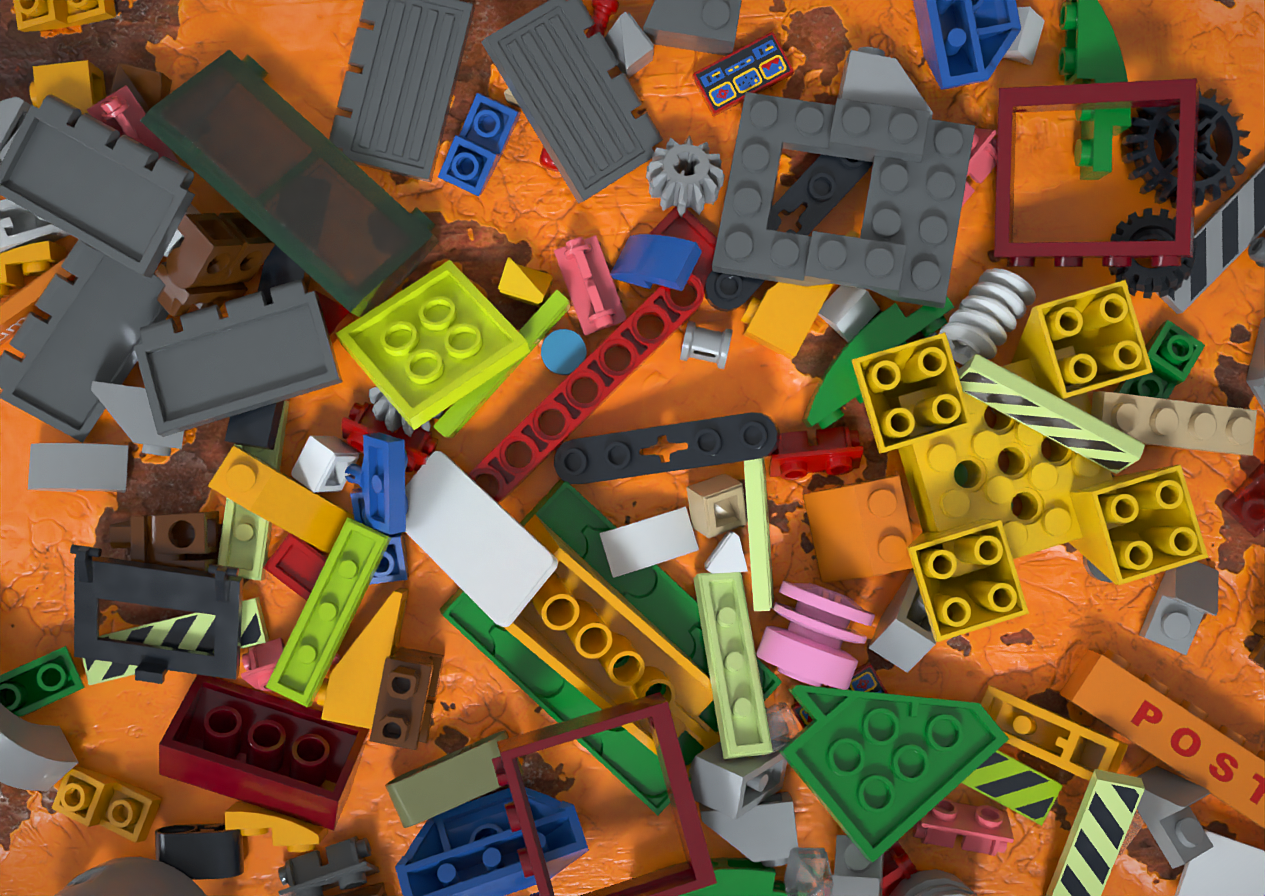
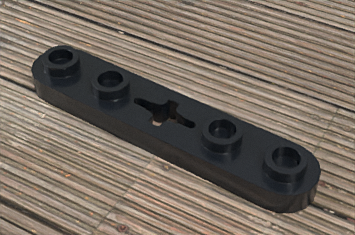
[704,154,873,312]
[554,412,780,484]

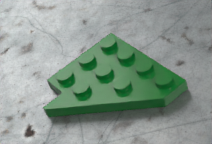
[778,685,1009,862]

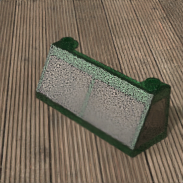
[140,50,439,317]

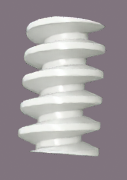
[939,268,1036,365]

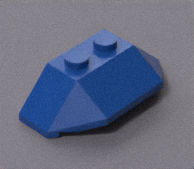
[913,0,1021,90]
[395,787,589,896]

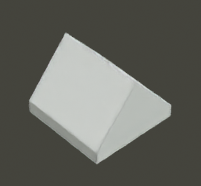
[1003,6,1045,66]
[818,285,880,342]
[704,531,748,574]

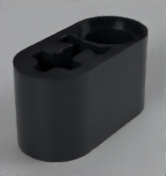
[155,823,244,880]

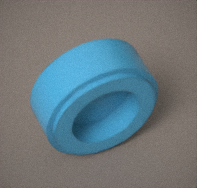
[541,329,587,375]

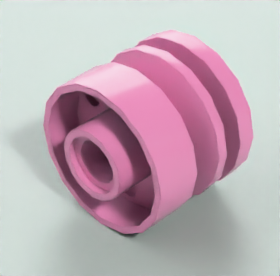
[756,581,875,690]

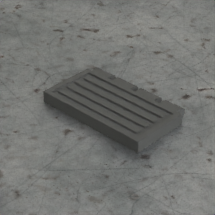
[327,0,475,183]
[481,0,663,204]
[0,94,195,278]
[0,239,169,443]
[134,279,343,437]

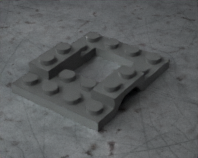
[712,92,975,309]

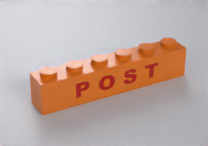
[1059,649,1265,829]

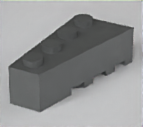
[643,0,742,56]

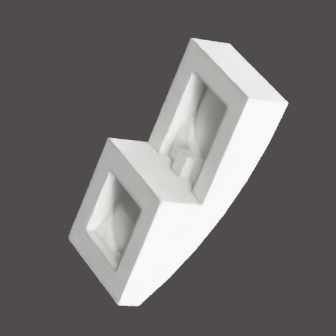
[599,507,699,578]

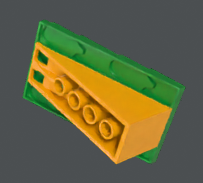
[439,479,782,816]

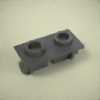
[278,836,380,896]

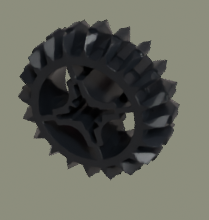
[1121,86,1251,209]

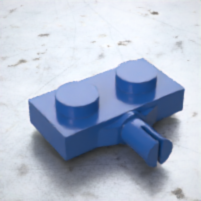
[345,432,408,534]

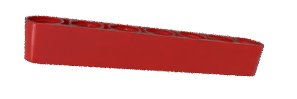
[468,273,704,504]

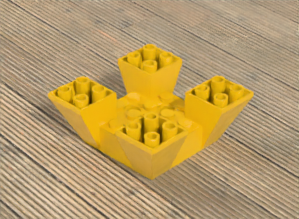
[852,280,1208,642]

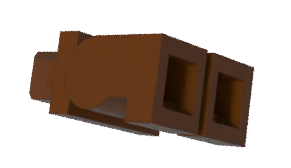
[155,212,276,317]
[109,511,220,572]
[369,647,445,750]

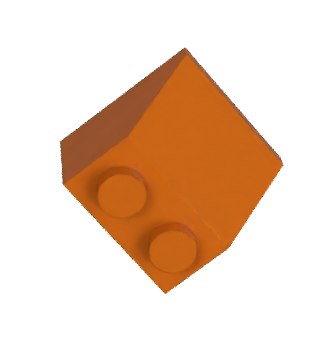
[802,475,914,583]

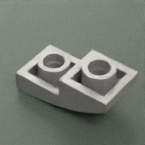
[27,443,129,493]

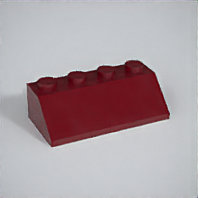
[159,674,370,831]

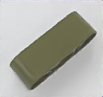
[385,730,524,828]

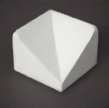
[291,435,360,492]

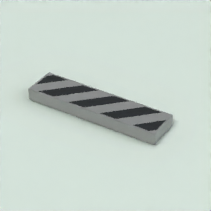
[1155,161,1265,314]

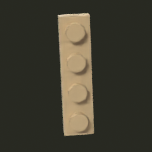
[1091,391,1257,456]

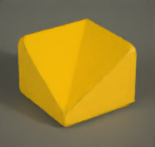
[498,257,553,308]

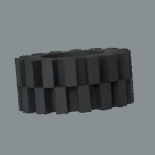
[1109,208,1197,299]

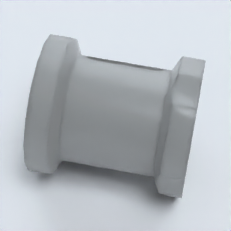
[680,320,733,369]

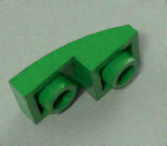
[1114,320,1205,399]

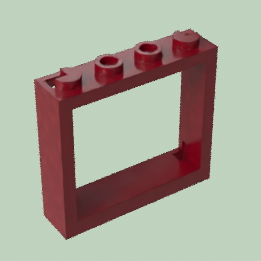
[994,78,1199,268]
[492,692,717,896]

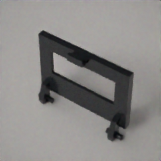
[70,544,243,684]

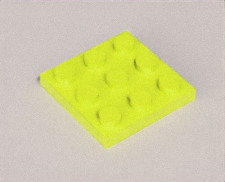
[336,260,530,430]

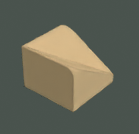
[686,474,747,538]

